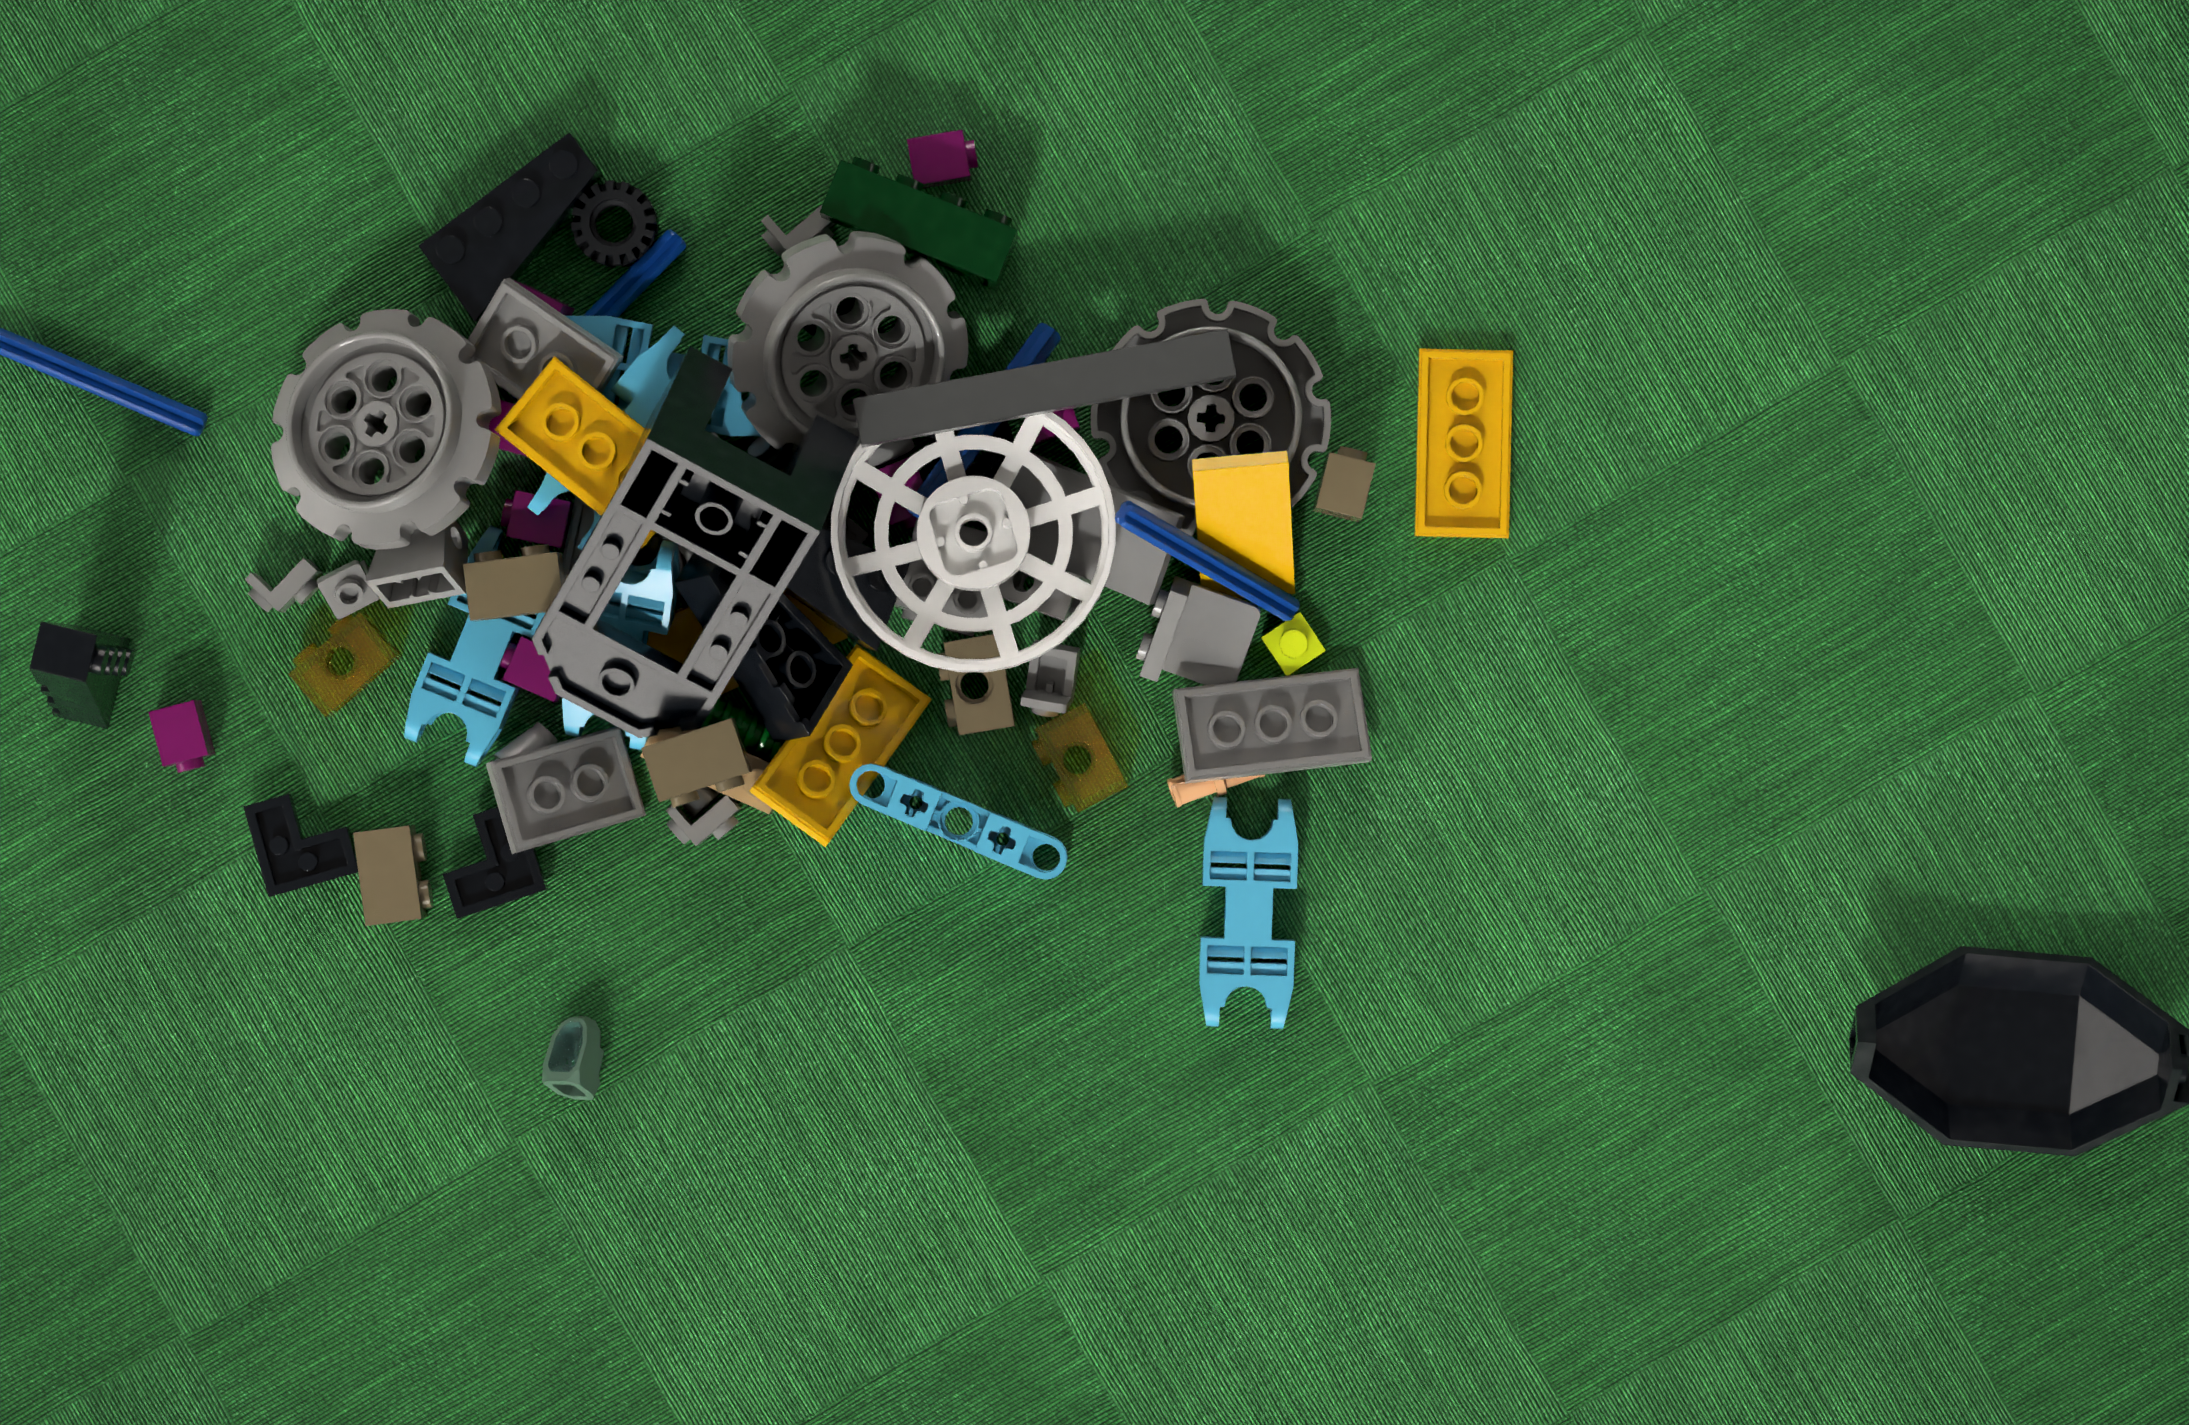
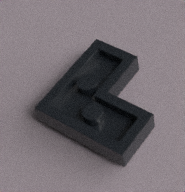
[244,794,358,897]
[443,807,548,919]

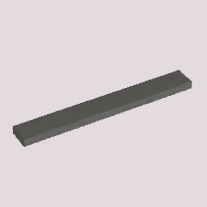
[853,329,1236,448]

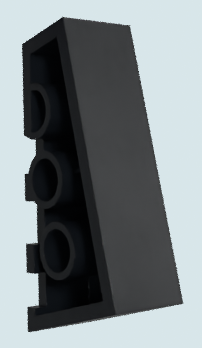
[419,133,602,323]
[674,552,853,742]

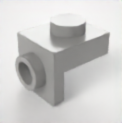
[761,205,836,257]
[245,558,323,613]
[317,560,380,620]
[1020,640,1081,717]
[666,795,742,846]

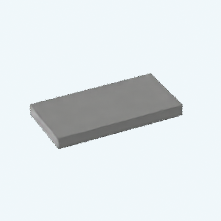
[986,452,1185,605]
[1172,668,1372,784]

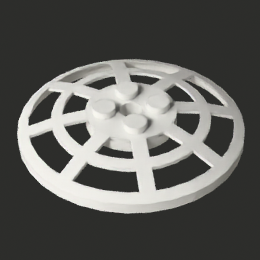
[831,412,1116,672]

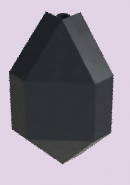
[1849,946,2189,1156]

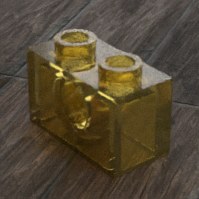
[288,613,402,717]
[1031,703,1128,813]

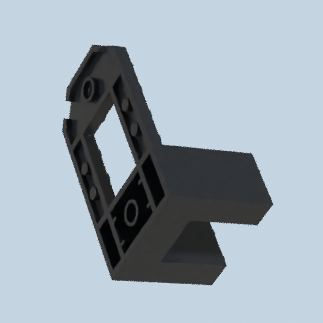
[532,346,859,738]

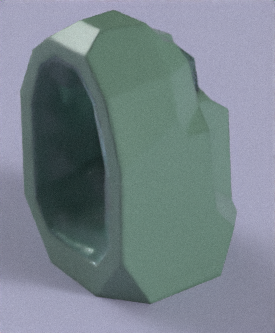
[542,1016,604,1100]

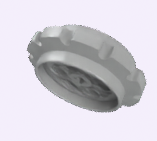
[727,231,968,467]
[1091,299,1331,537]
[271,309,501,550]

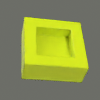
[1261,612,1326,676]

